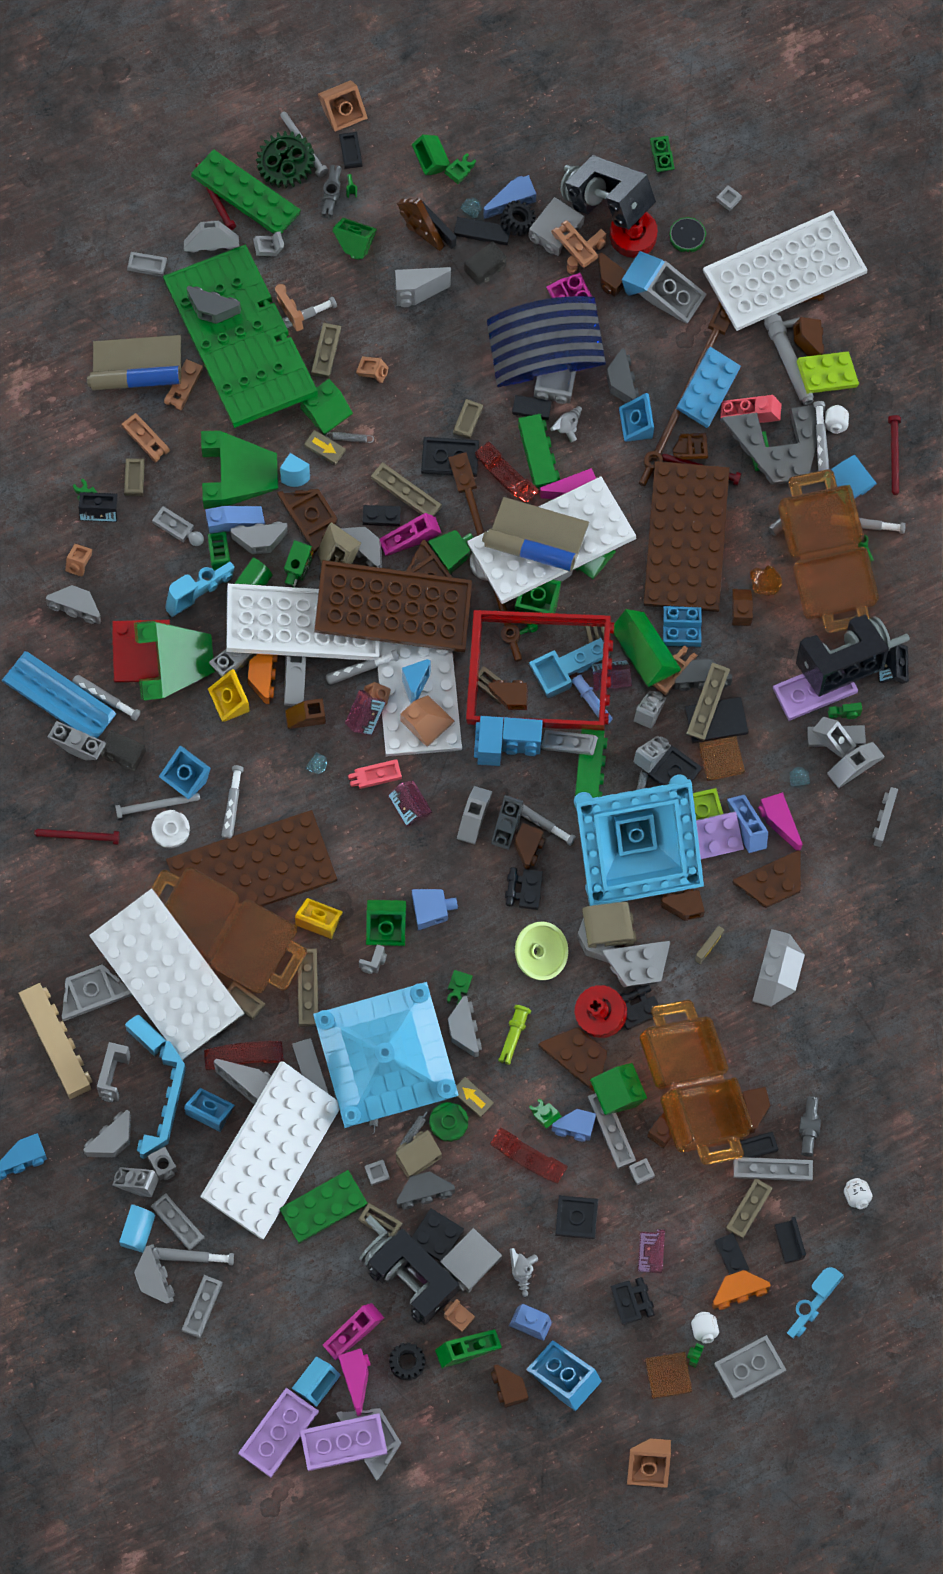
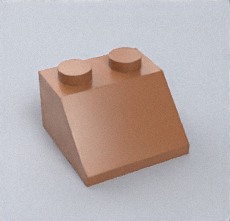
[318,80,368,132]

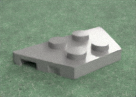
[600,941,670,987]
[62,964,133,1021]
[336,1408,401,1481]

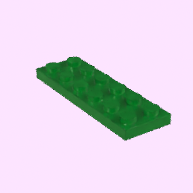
[191,149,301,234]

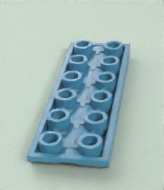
[2,651,116,739]

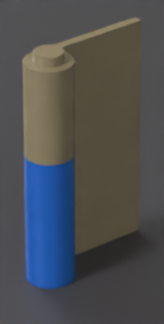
[87,335,181,390]
[482,497,589,572]

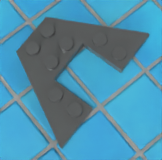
[720,405,826,485]

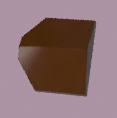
[673,433,708,459]

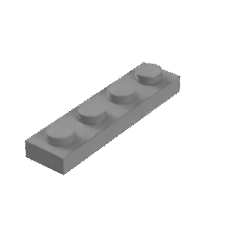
[588,1093,636,1169]
[733,1157,813,1181]

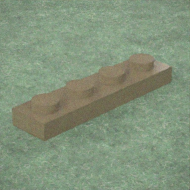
[371,462,442,516]
[686,662,730,741]
[297,948,318,1026]

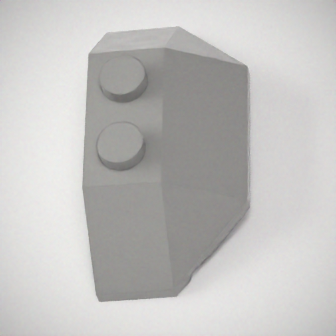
[752,929,805,1007]

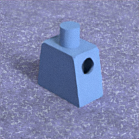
[412,889,458,930]
[509,1304,552,1341]

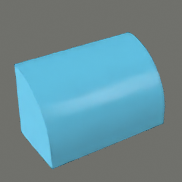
[280,453,310,487]
[125,1015,166,1057]
[119,1204,156,1253]
[292,1357,341,1407]

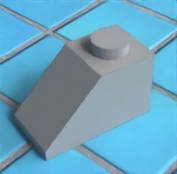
[812,717,856,758]

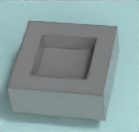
[716,185,742,211]
[628,1158,655,1185]
[364,1160,390,1186]

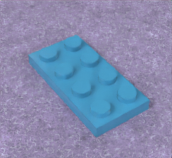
[676,347,741,428]

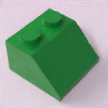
[300,379,353,435]
[515,580,561,613]
[366,900,406,946]
[590,1063,647,1115]

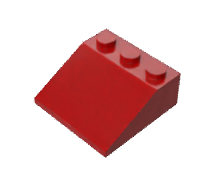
[113,620,170,682]

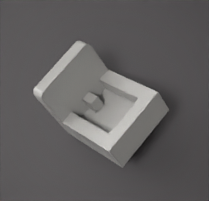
[253,232,284,256]
[359,945,387,974]

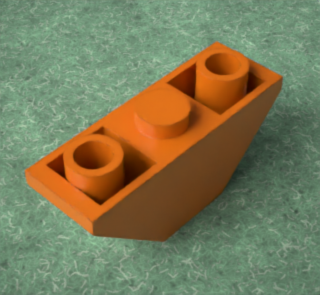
[248,654,278,704]
[712,1270,771,1310]

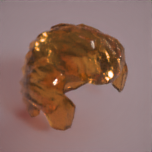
[750,565,782,596]

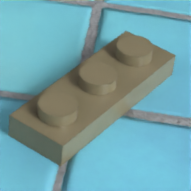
[311,323,341,379]
[726,1178,773,1240]

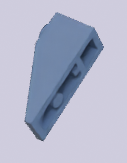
[483,175,536,219]
[205,506,265,534]
[727,795,768,853]

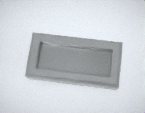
[127,252,167,277]

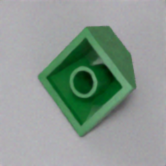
[333,217,377,259]

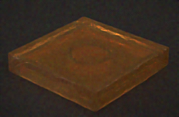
[699,736,745,781]
[645,1352,692,1399]

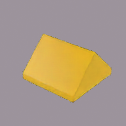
[208,669,250,722]
[295,898,343,939]

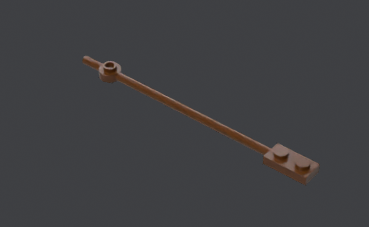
[639,302,731,486]
[448,452,522,662]

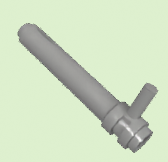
[764,313,814,405]

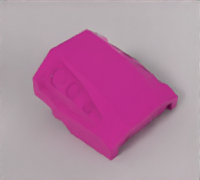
[546,273,597,317]

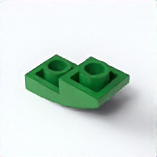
[650,136,675,172]

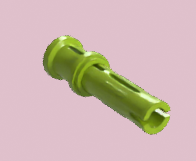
[498,1005,531,1065]

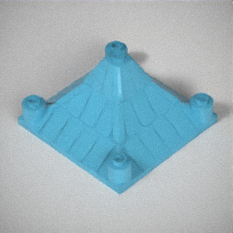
[574,775,704,906]
[313,982,459,1128]

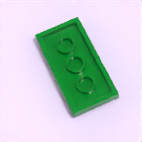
[279,1170,368,1244]

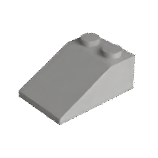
[638,261,707,324]
[395,267,451,307]
[214,1059,271,1105]

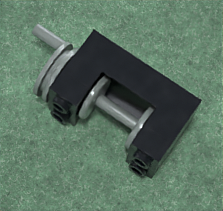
[560,155,656,230]
[796,614,910,697]
[359,1215,459,1325]

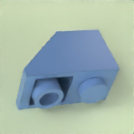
[552,1109,596,1142]

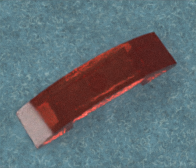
[475,441,540,503]
[204,1041,284,1070]
[490,1127,568,1184]

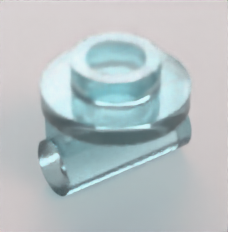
[460,197,482,219]
[305,752,327,774]
[789,767,810,787]

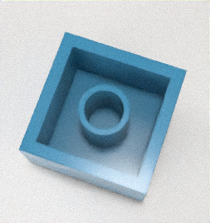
[474,716,504,766]
[502,717,543,756]

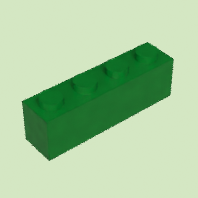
[518,414,560,493]
[574,729,608,807]

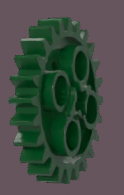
[256,131,315,189]

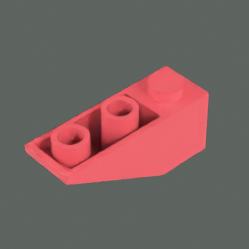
[720,395,781,423]

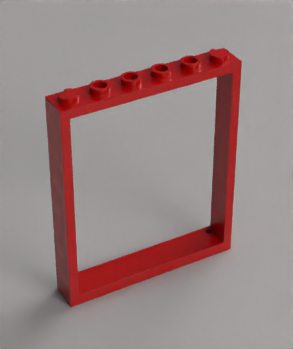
[466,610,614,731]

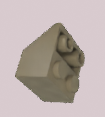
[317,522,361,564]
[396,1130,442,1179]

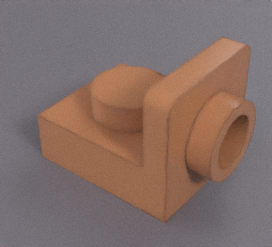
[356,356,388,383]
[65,544,92,577]
[360,682,391,706]
[444,1299,475,1333]

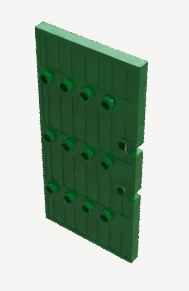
[163,244,318,428]

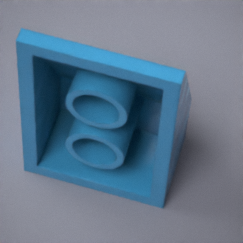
[526,1340,602,1411]

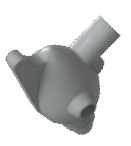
[550,406,582,442]
[510,1248,538,1297]

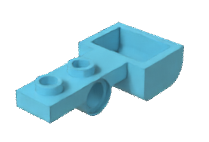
[165,562,235,617]
[529,638,610,698]
[787,1267,844,1339]

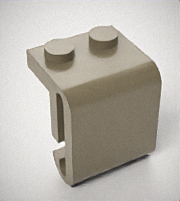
[582,902,636,948]

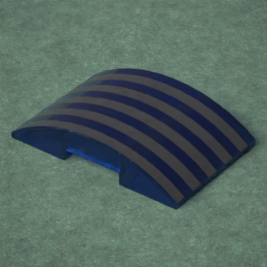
[487,296,606,387]

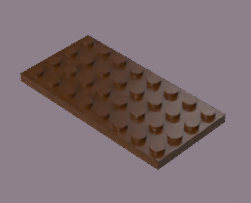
[643,461,730,612]
[314,560,472,653]
[166,810,337,931]

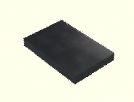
[421,437,479,477]
[685,697,749,744]

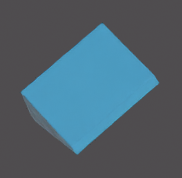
[622,251,665,296]
[619,393,654,442]
[402,659,431,703]
[159,746,211,799]
[184,1088,235,1132]

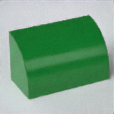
[412,134,451,175]
[235,557,273,586]

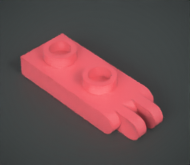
[348,759,402,789]

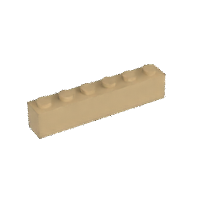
[19,983,92,1099]

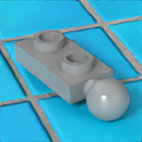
[152,506,204,546]

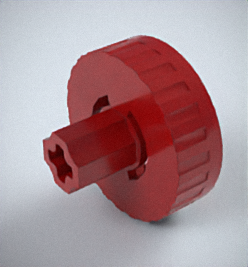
[610,212,658,258]
[574,985,627,1038]

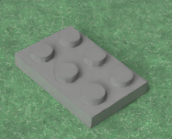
[714,1335,786,1400]

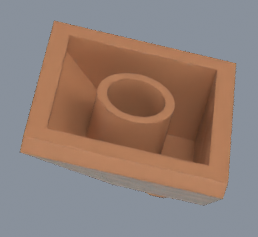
[400,695,455,747]
[627,1439,671,1488]

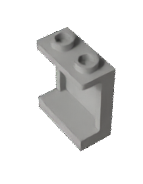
[529,197,584,256]
[534,352,578,404]
[97,1042,131,1102]
[440,1228,502,1293]

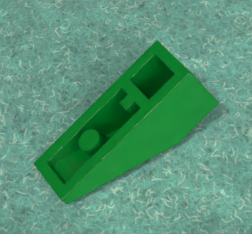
[435,1329,502,1368]

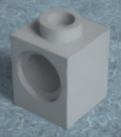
[148,1147,177,1180]

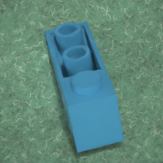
[0,1133,47,1180]

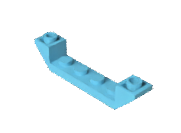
[137,1041,186,1159]

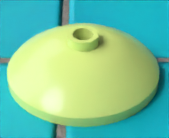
[515,922,568,980]

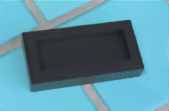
[339,132,363,169]
[512,395,552,420]
[735,1131,779,1158]

